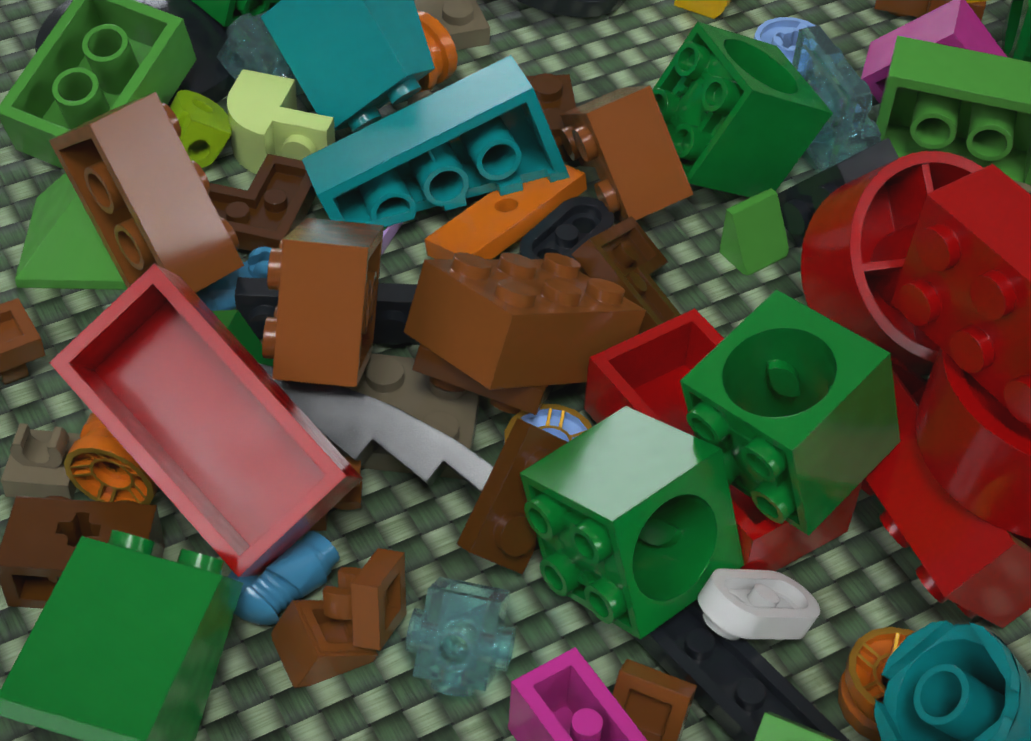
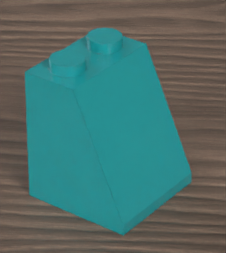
[261,0,435,133]

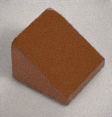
[271,600,378,688]

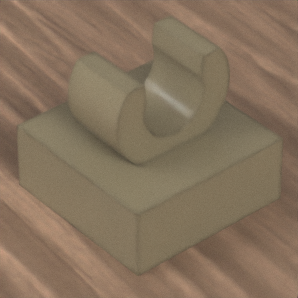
[1,423,80,500]

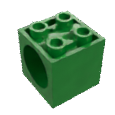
[652,21,833,198]
[680,289,900,536]
[520,406,744,640]

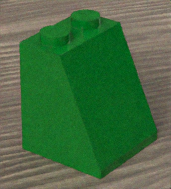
[0,529,243,741]

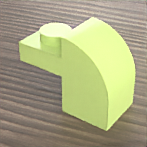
[227,69,335,174]

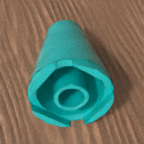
[874,620,1031,741]

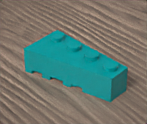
[302,55,570,227]

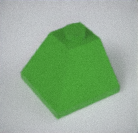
[15,172,127,290]

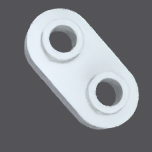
[698,568,820,640]

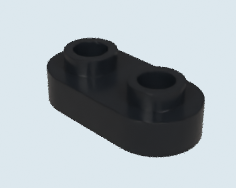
[519,197,614,271]

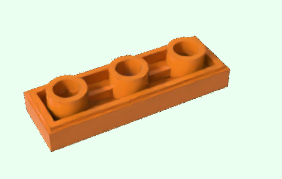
[424,164,587,259]

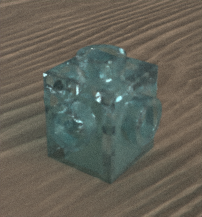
[216,11,296,80]
[406,577,516,697]

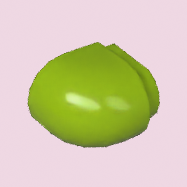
[170,90,232,168]

